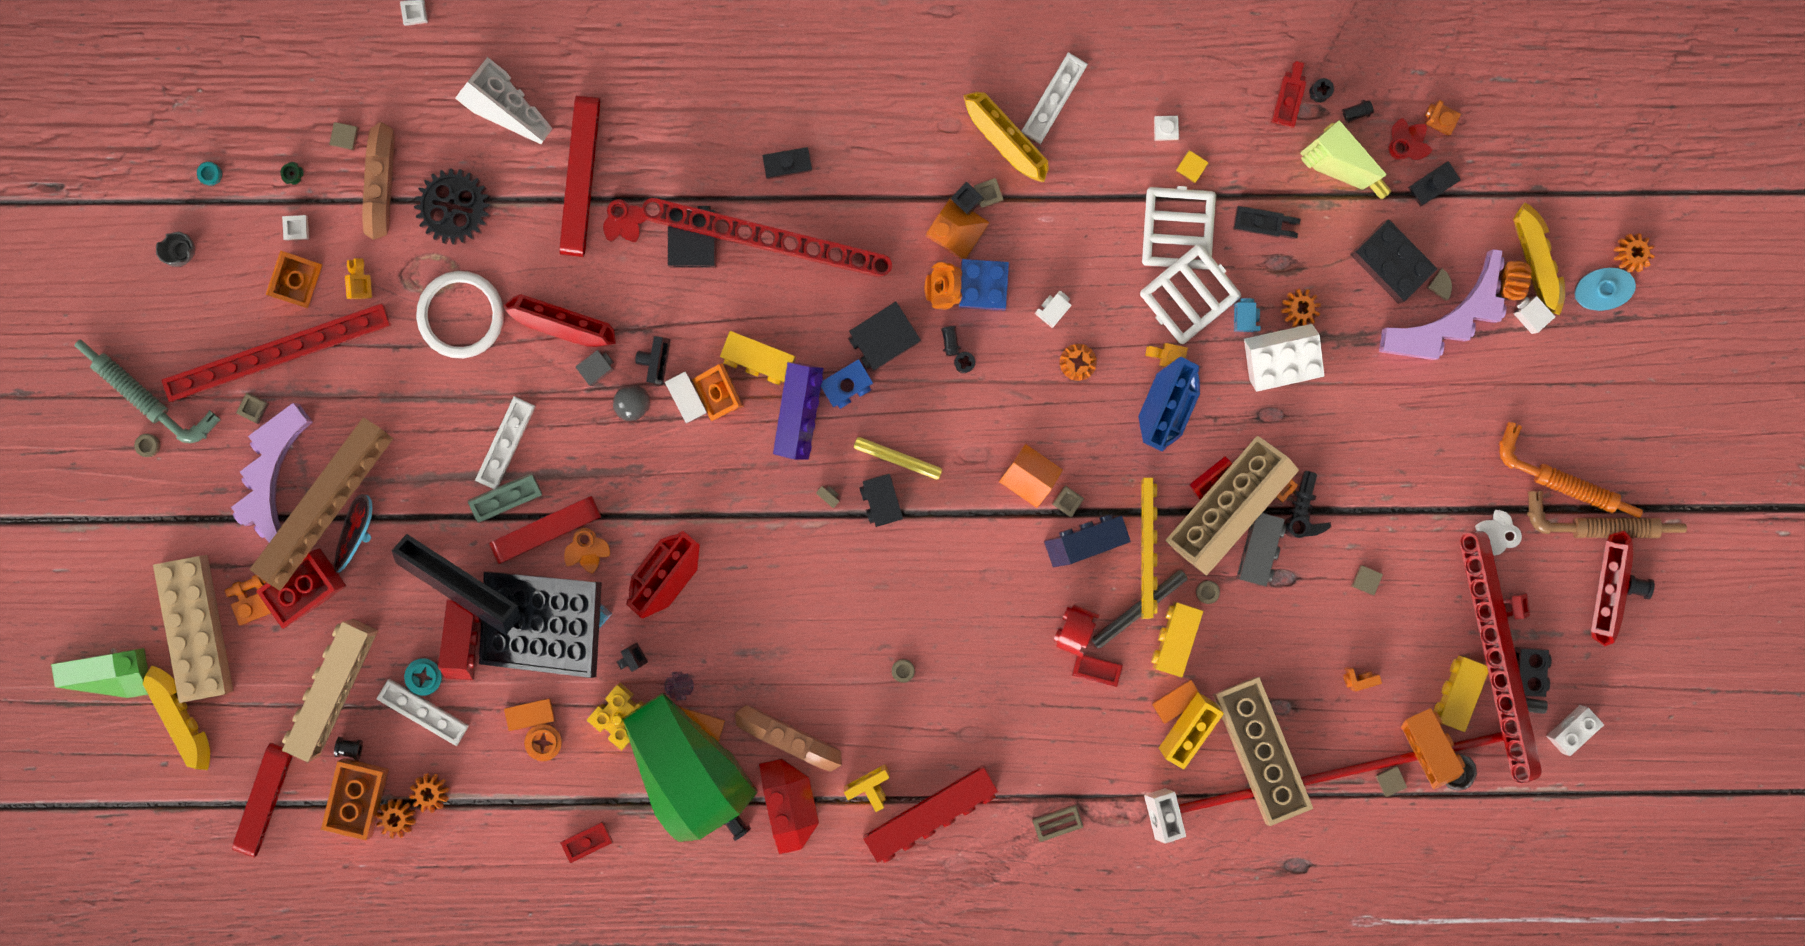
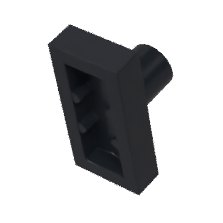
[762,147,812,179]
[1408,161,1461,207]
[635,336,671,385]

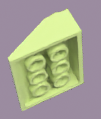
[1300,120,1387,190]

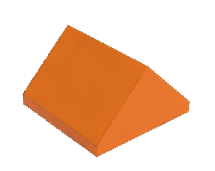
[265,250,322,309]
[692,363,744,421]
[999,444,1063,508]

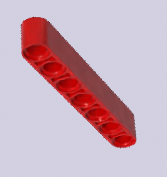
[560,95,600,257]

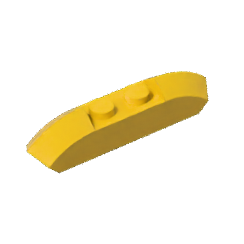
[964,92,1049,182]
[1513,202,1565,315]
[143,666,210,770]

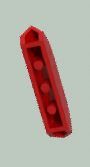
[503,294,616,347]
[1591,530,1633,646]

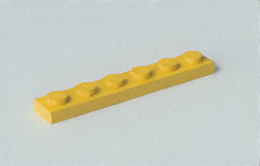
[1141,478,1158,619]

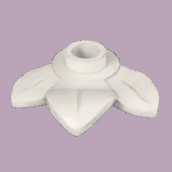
[1475,510,1522,555]

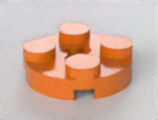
[924,262,962,310]

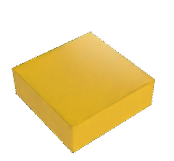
[1176,150,1208,183]

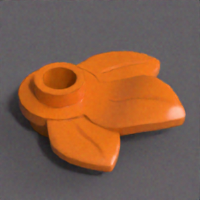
[564,528,610,574]

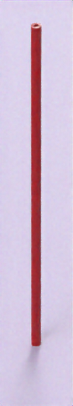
[1178,732,1504,813]

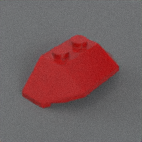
[626,531,700,619]
[759,758,819,854]

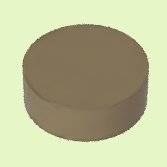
[134,434,160,457]
[1196,580,1220,604]
[892,659,915,683]

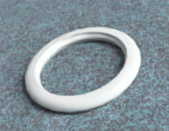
[416,271,504,359]

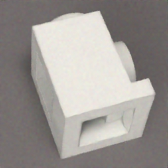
[1035,291,1072,328]

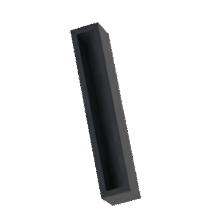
[392,534,521,635]

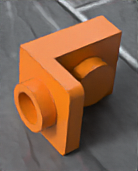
[1424,100,1461,136]
[1343,667,1382,692]

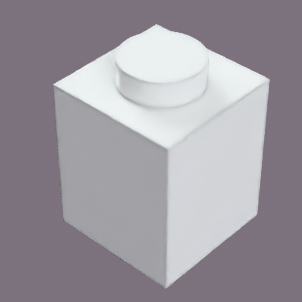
[1513,296,1555,334]

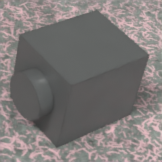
[576,350,614,386]

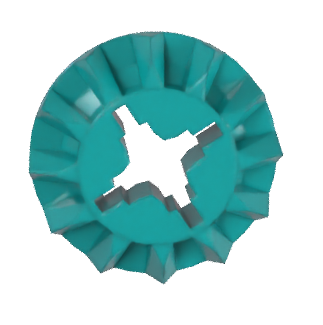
[404,658,442,696]

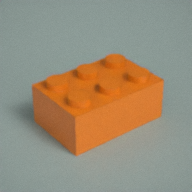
[1401,708,1465,790]
[321,758,389,841]

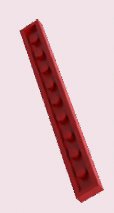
[161,303,391,402]

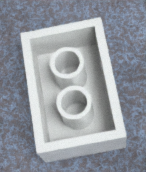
[1244,324,1324,392]

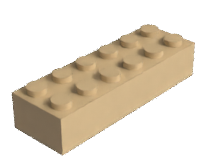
[1165,436,1299,576]
[153,555,233,703]
[282,619,378,762]
[1213,677,1313,826]

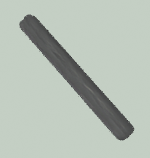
[1092,570,1188,648]

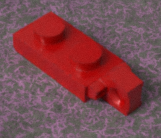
[1271,61,1306,128]

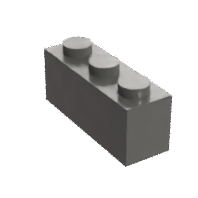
[1236,513,1286,587]

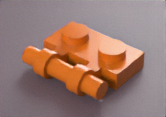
[225,574,271,626]

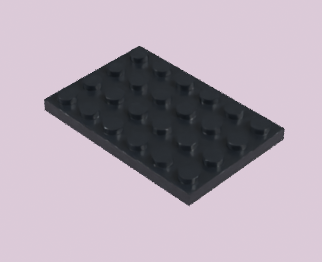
[479,571,602,678]

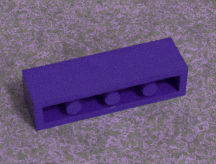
[773,362,824,460]

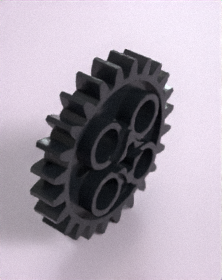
[414,168,492,245]

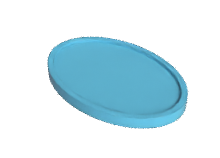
[1574,268,1636,311]

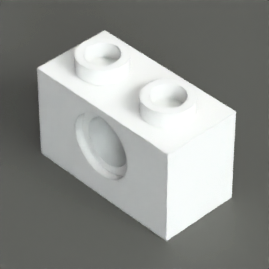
[1547,705,1604,756]
[1144,788,1186,843]

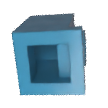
[1234,298,1261,332]

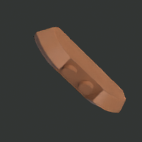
[362,122,395,240]
[735,705,842,772]

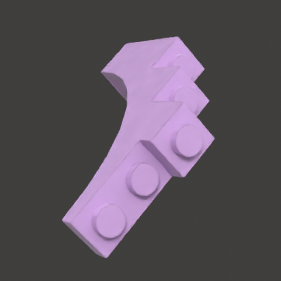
[1379,249,1507,360]
[231,403,313,543]

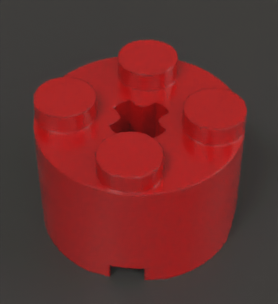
[1053,604,1100,658]

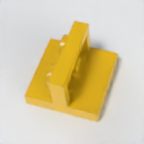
[844,764,890,812]

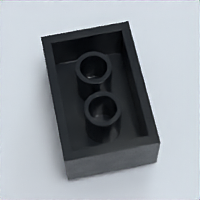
[1350,219,1437,304]
[859,474,903,527]

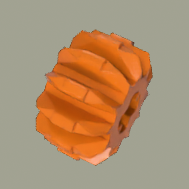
[1613,233,1655,273]
[1500,261,1532,300]
[1281,288,1321,327]
[409,773,450,813]
[376,799,416,839]

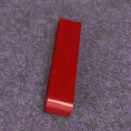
[488,496,601,564]
[232,742,293,858]

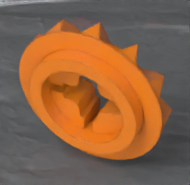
[1060,344,1097,381]
[524,724,562,761]

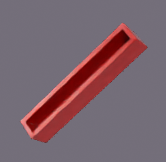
[863,765,998,863]

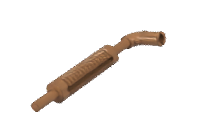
[1527,491,1687,538]

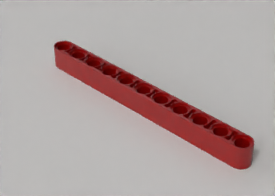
[642,198,892,277]
[1460,531,1542,784]

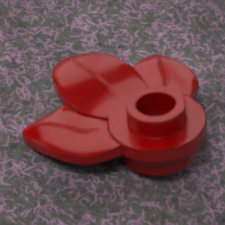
[1388,118,1432,160]
[603,199,646,242]

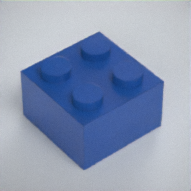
[958,259,1009,311]

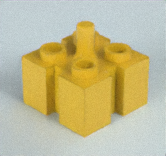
[587,682,645,751]

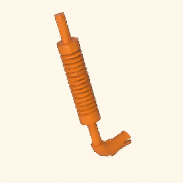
[1498,422,1643,518]

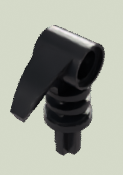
[1284,471,1331,538]

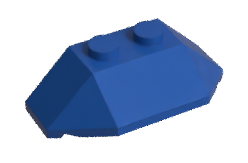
[1138,357,1200,451]

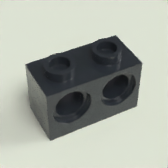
[1515,647,1552,697]

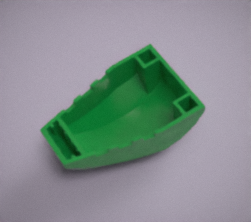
[623,693,758,842]

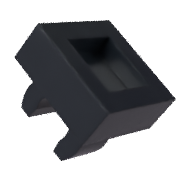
[950,182,984,216]
[617,642,648,672]

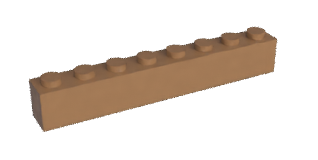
[249,417,394,591]

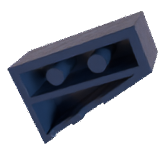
[1044,514,1131,568]

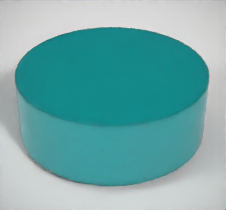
[197,162,222,186]

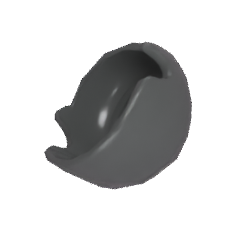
[156,232,196,267]
[613,385,650,421]
[1445,754,1477,791]

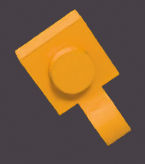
[345,258,372,299]
[1145,343,1188,367]

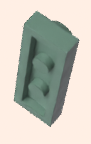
[468,473,542,523]

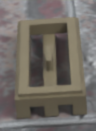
[1032,804,1083,842]

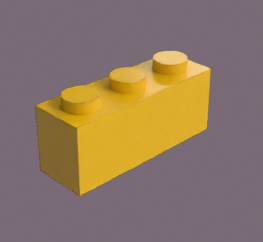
[720,331,796,385]
[1151,601,1203,678]
[1433,655,1488,732]
[1159,692,1224,769]

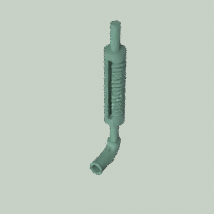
[74,339,221,444]

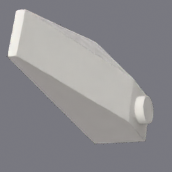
[456,57,552,144]

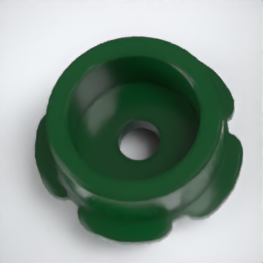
[280,162,304,185]

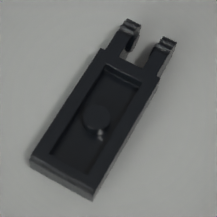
[1233,206,1301,239]

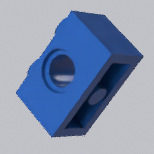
[821,359,873,409]

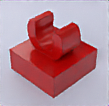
[1504,593,1530,620]

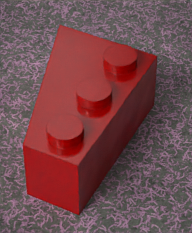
[438,599,481,680]

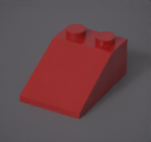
[256,548,346,629]

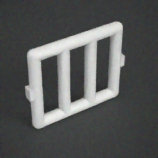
[1142,186,1216,270]
[1140,244,1241,344]

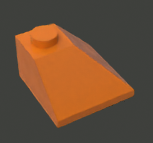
[926,199,990,260]

